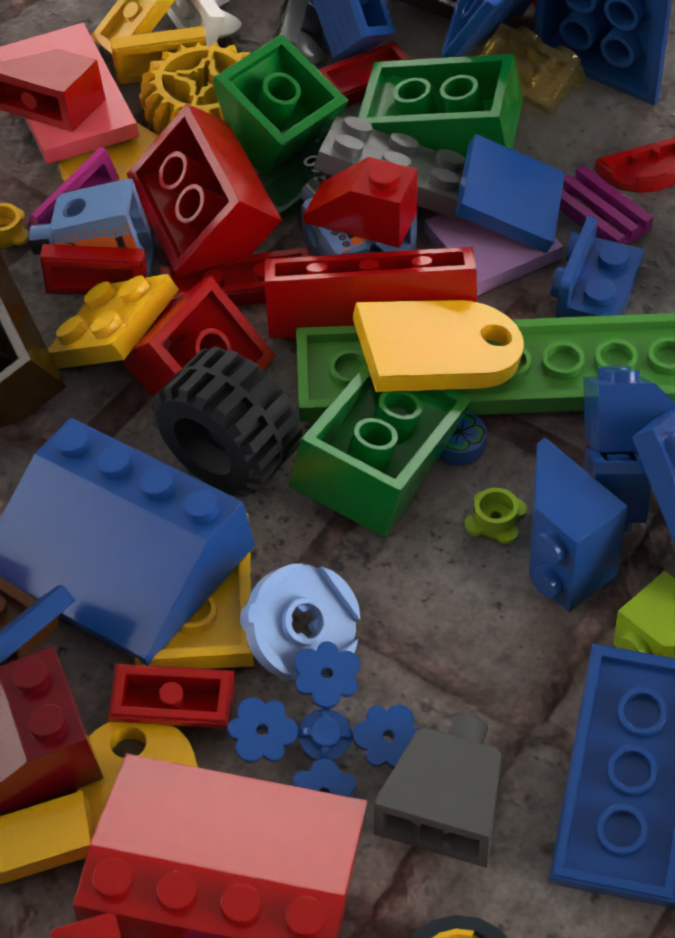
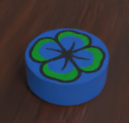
[439,412,487,465]

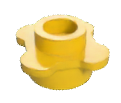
[0,203,29,249]

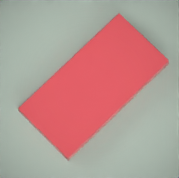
[0,22,139,164]

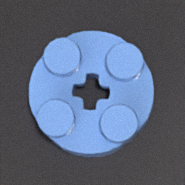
[240,563,360,683]

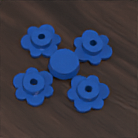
[227,641,419,798]

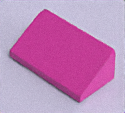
[27,146,119,229]

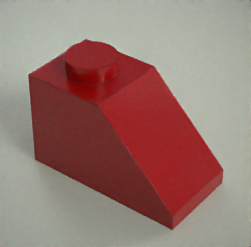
[0,49,106,132]
[303,157,418,248]

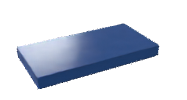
[548,643,675,908]

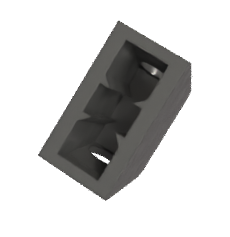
[374,713,502,868]

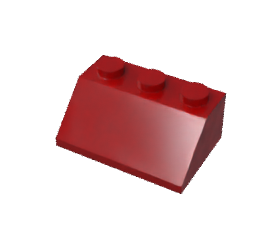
[126,103,282,276]

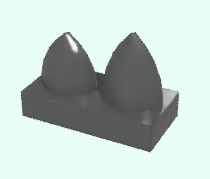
[271,0,328,64]

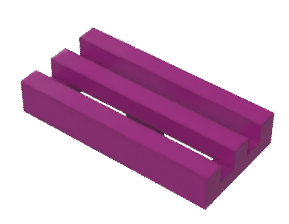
[559,165,653,245]

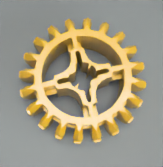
[139,41,250,135]

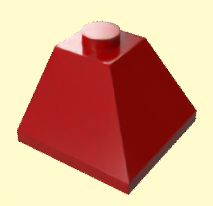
[121,276,276,397]

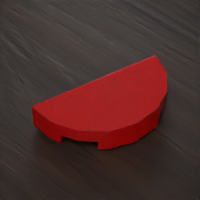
[595,137,675,193]

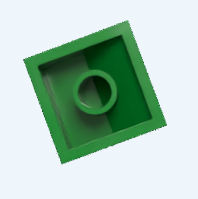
[212,34,348,179]

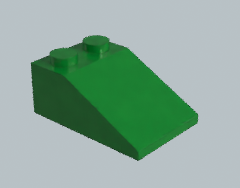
[358,54,523,158]
[288,363,472,537]

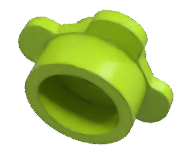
[464,488,527,544]

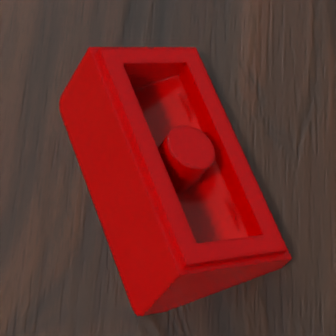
[108,664,236,729]

